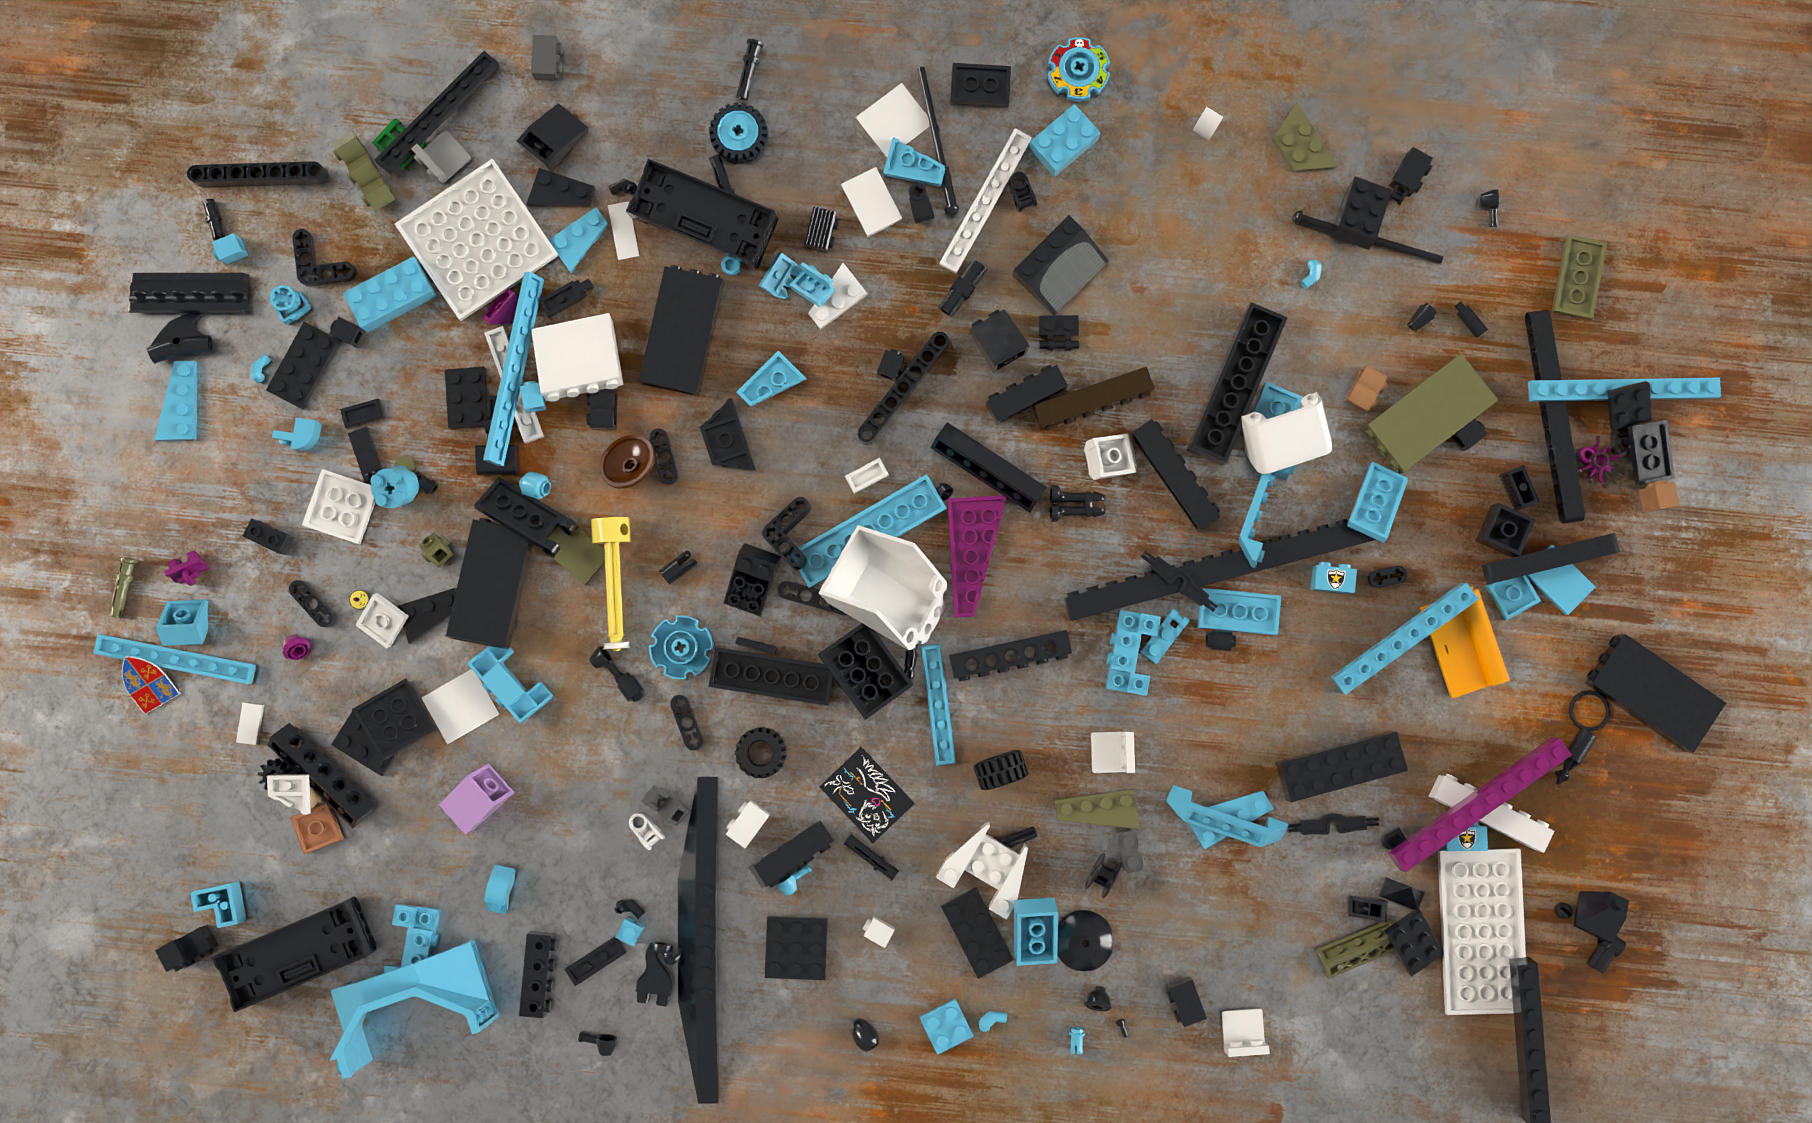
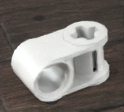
[629,812,665,851]

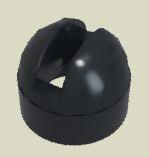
[936,483,953,500]
[1554,902,1573,919]

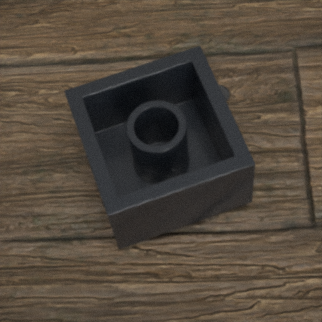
[1476,503,1536,557]

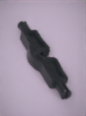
[1141,550,1218,612]
[1287,813,1379,835]

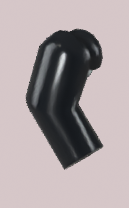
[614,899,645,919]

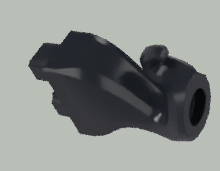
[635,942,681,1007]

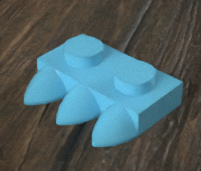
[759,252,802,299]

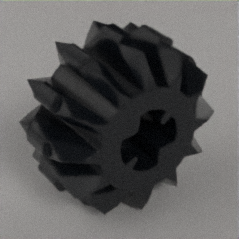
[257,758,292,790]

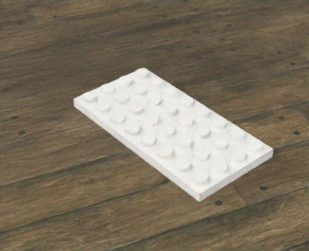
[1438,848,1526,1015]

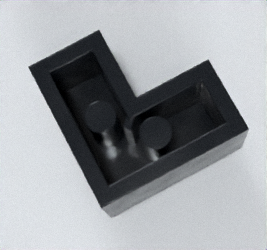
[155,925,218,972]

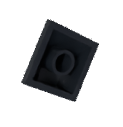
[1573,891,1629,944]

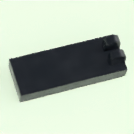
[348,427,383,484]

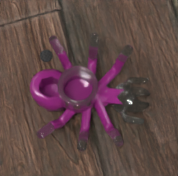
[1577,436,1626,488]

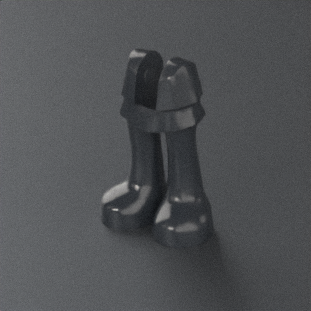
[1050,485,1106,522]

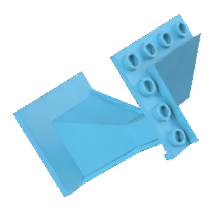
[329,939,499,1079]

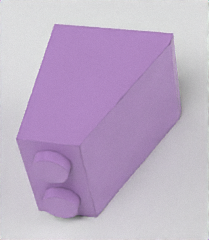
[439,763,515,835]

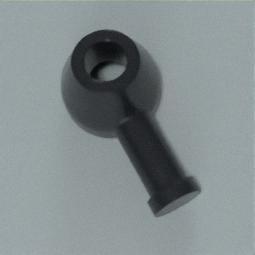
[1480,189,1499,227]
[589,646,623,680]
[578,1032,617,1056]

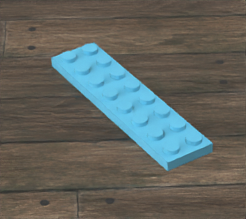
[790,474,947,588]

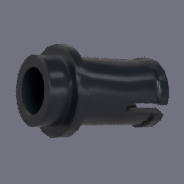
[415,471,438,494]

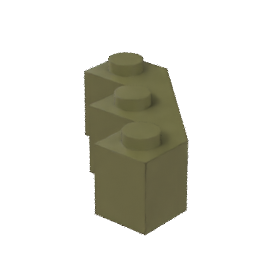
[332,130,395,211]

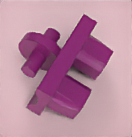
[164,551,209,586]

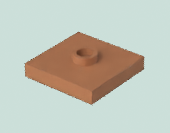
[290,803,344,855]

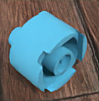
[371,465,419,508]

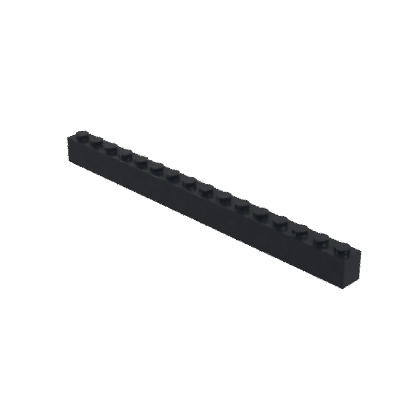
[1063,519,1376,622]

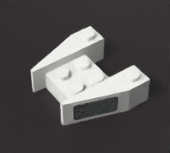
[936,822,1028,920]

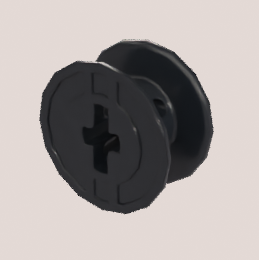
[1085,853,1122,898]

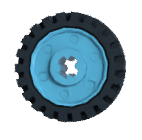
[709,102,768,164]

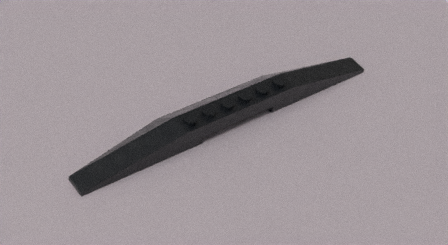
[678,777,719,1104]

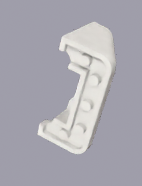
[1241,392,1332,474]

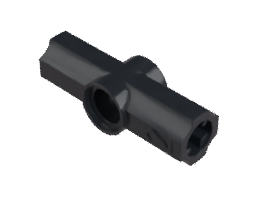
[939,259,987,317]

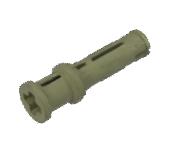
[108,557,138,618]

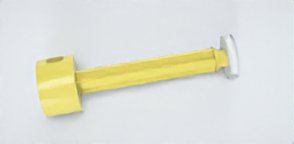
[591,517,631,651]

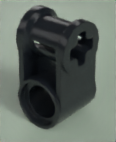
[1009,171,1038,212]
[909,183,935,224]

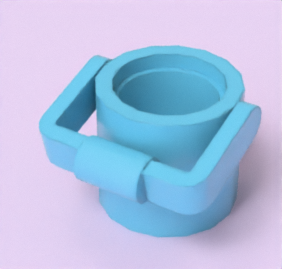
[270,285,311,324]

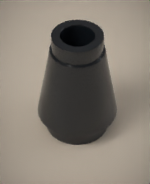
[1407,303,1437,332]

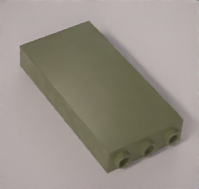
[1363,353,1498,474]

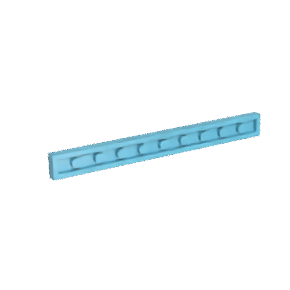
[483,272,544,466]
[1528,378,1721,402]

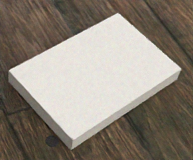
[841,167,902,237]

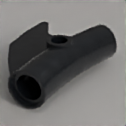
[146,313,213,364]

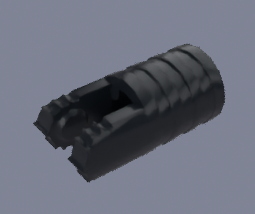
[659,550,698,585]

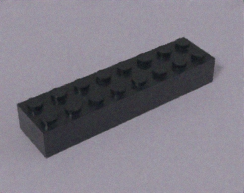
[1186,302,1288,466]

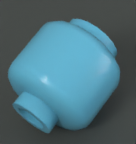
[519,472,551,499]

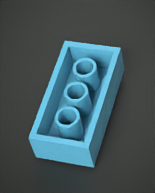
[343,257,437,332]

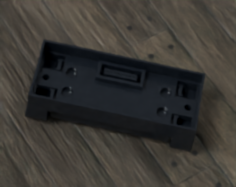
[626,158,778,270]
[211,897,377,1013]

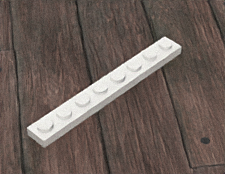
[939,128,1032,274]

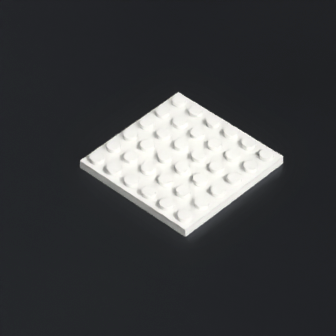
[395,158,558,321]

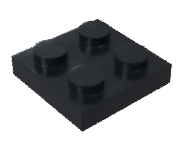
[1607,381,1652,430]

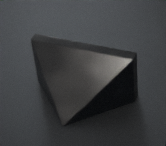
[1379,877,1425,910]

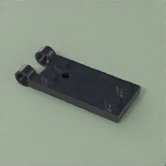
[474,477,579,557]

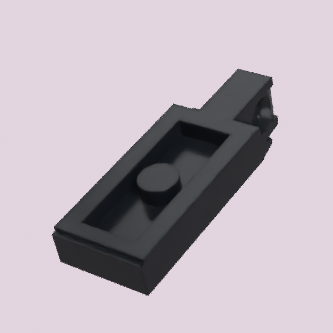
[539,278,594,318]

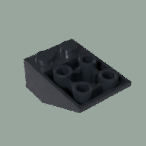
[516,103,588,172]
[723,543,781,617]

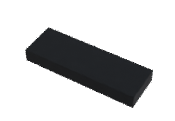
[564,936,627,986]

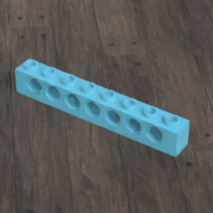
[1330,582,1479,695]

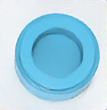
[721,256,741,276]

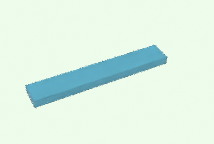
[921,644,956,766]

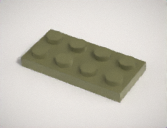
[1551,235,1607,320]

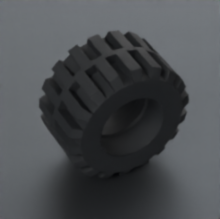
[735,727,787,779]
[973,750,1029,790]

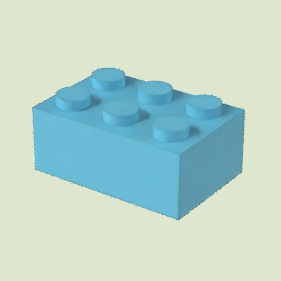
[1028,104,1100,177]
[1014,898,1058,966]

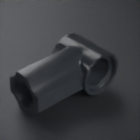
[1586,936,1626,974]

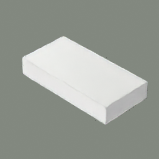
[845,458,889,494]
[236,702,265,745]

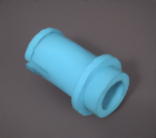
[1069,1027,1085,1054]

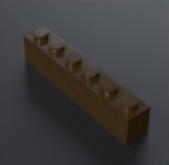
[1033,366,1155,431]

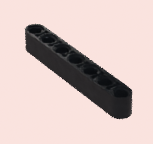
[187,161,329,188]
[858,332,949,445]
[1481,533,1621,585]

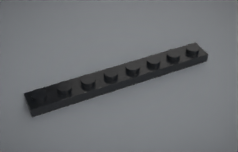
[374,51,500,175]

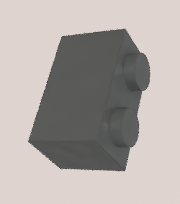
[531,35,563,81]

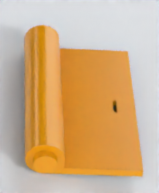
[1420,586,1510,699]

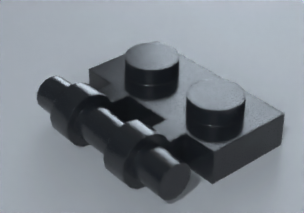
[1039,315,1079,351]

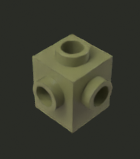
[419,532,453,568]

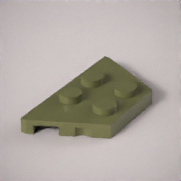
[1273,102,1338,172]

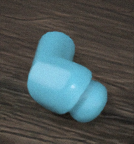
[1300,259,1322,289]
[250,354,272,383]
[979,1011,1007,1032]

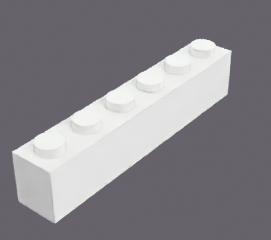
[1428,774,1554,853]

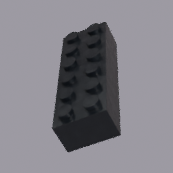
[708,647,834,706]
[1275,731,1408,802]

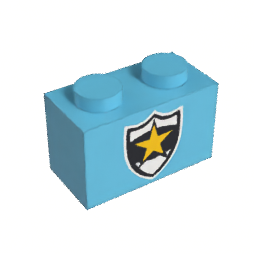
[1310,562,1357,594]
[1441,821,1488,851]

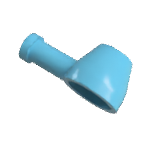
[776,864,812,896]

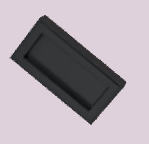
[340,398,385,429]
[735,637,777,654]

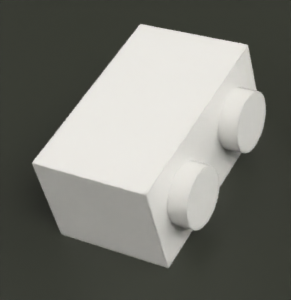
[726,800,770,848]

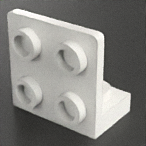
[1091,731,1135,773]
[1221,1008,1270,1057]

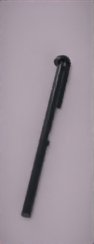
[917,67,959,216]
[1293,210,1443,264]

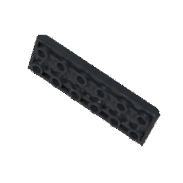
[128,273,250,313]

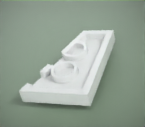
[808,263,867,330]

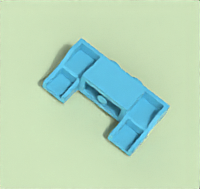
[1105,610,1161,696]
[467,646,554,724]
[384,904,441,973]

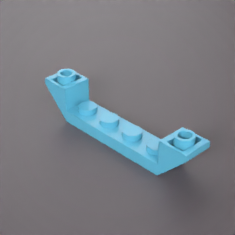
[1239,465,1296,568]
[1166,785,1288,847]

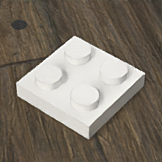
[356,593,409,648]

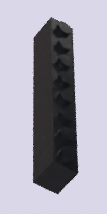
[1509,957,1551,1123]

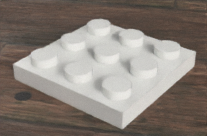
[302,469,375,544]

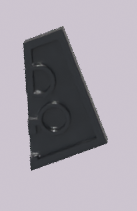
[526,168,596,206]
[397,588,457,644]

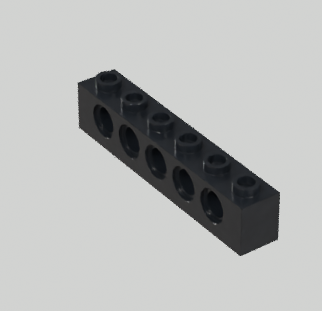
[949,630,1072,682]
[267,723,375,829]

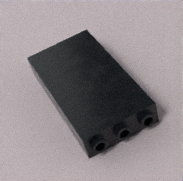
[639,265,724,397]
[446,518,533,650]
[1585,634,1726,753]

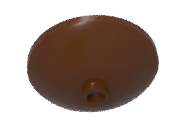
[599,435,655,489]

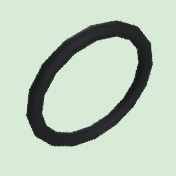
[1569,690,1610,732]

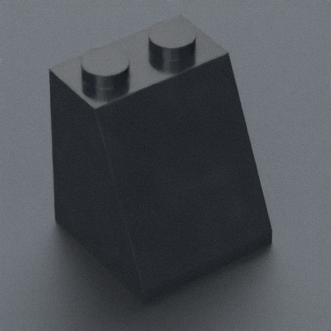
[970,309,1030,373]

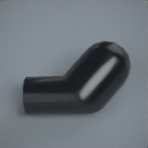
[608,179,637,195]

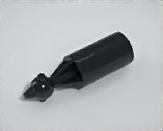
[1555,728,1597,785]

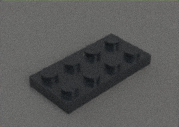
[266,322,340,410]
[941,887,1014,979]

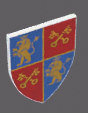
[122,656,180,714]

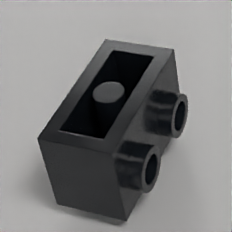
[1166,977,1207,1027]

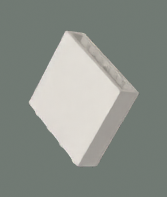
[531,313,623,401]

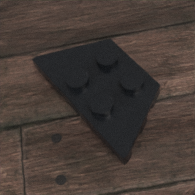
[700,398,756,471]

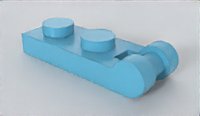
[1140,608,1190,664]

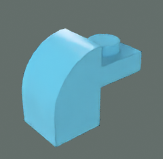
[272,418,322,452]
[484,865,515,914]

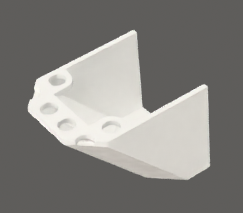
[819,525,947,650]

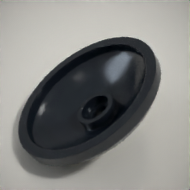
[1057,910,1114,972]

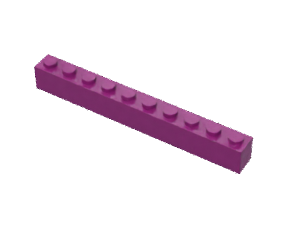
[1388,737,1572,872]

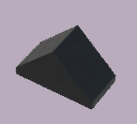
[1348,896,1388,922]

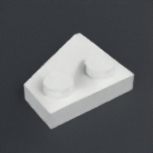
[267,774,311,815]

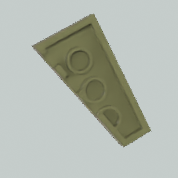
[1054,789,1140,829]

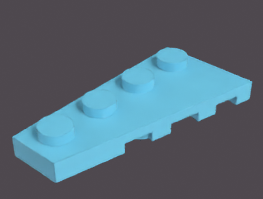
[154,361,197,441]
[1188,791,1274,849]

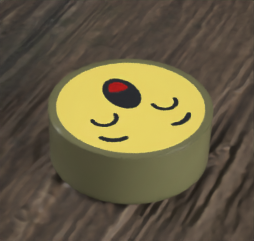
[349,590,371,610]

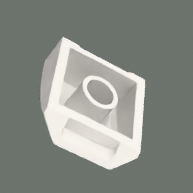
[1084,434,1137,480]

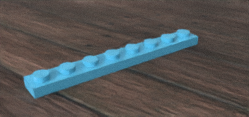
[93,634,256,684]

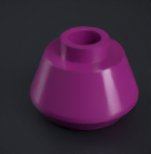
[282,634,310,660]

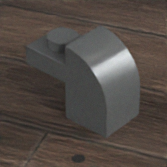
[641,785,689,826]

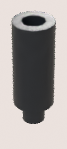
[1455,301,1488,338]

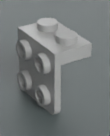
[411,131,471,184]

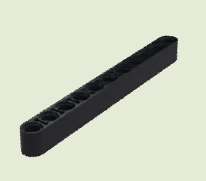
[1525,310,1585,524]

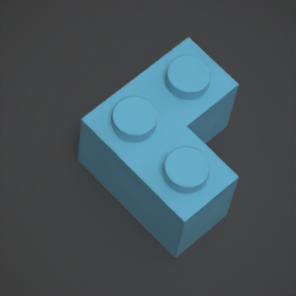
[190,881,247,928]

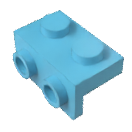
[790,262,835,308]

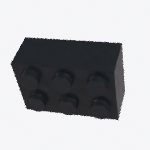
[1332,176,1392,250]

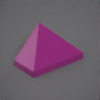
[482,289,517,325]

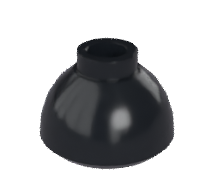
[1084,986,1112,1011]

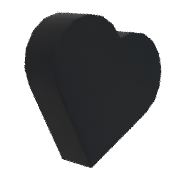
[1381,827,1407,850]

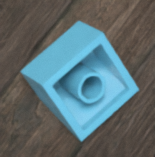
[156,599,208,646]

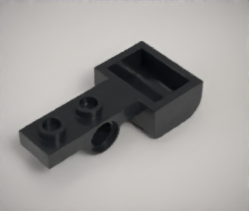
[475,396,519,476]

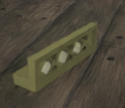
[1316,919,1395,979]

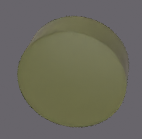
[394,456,416,472]

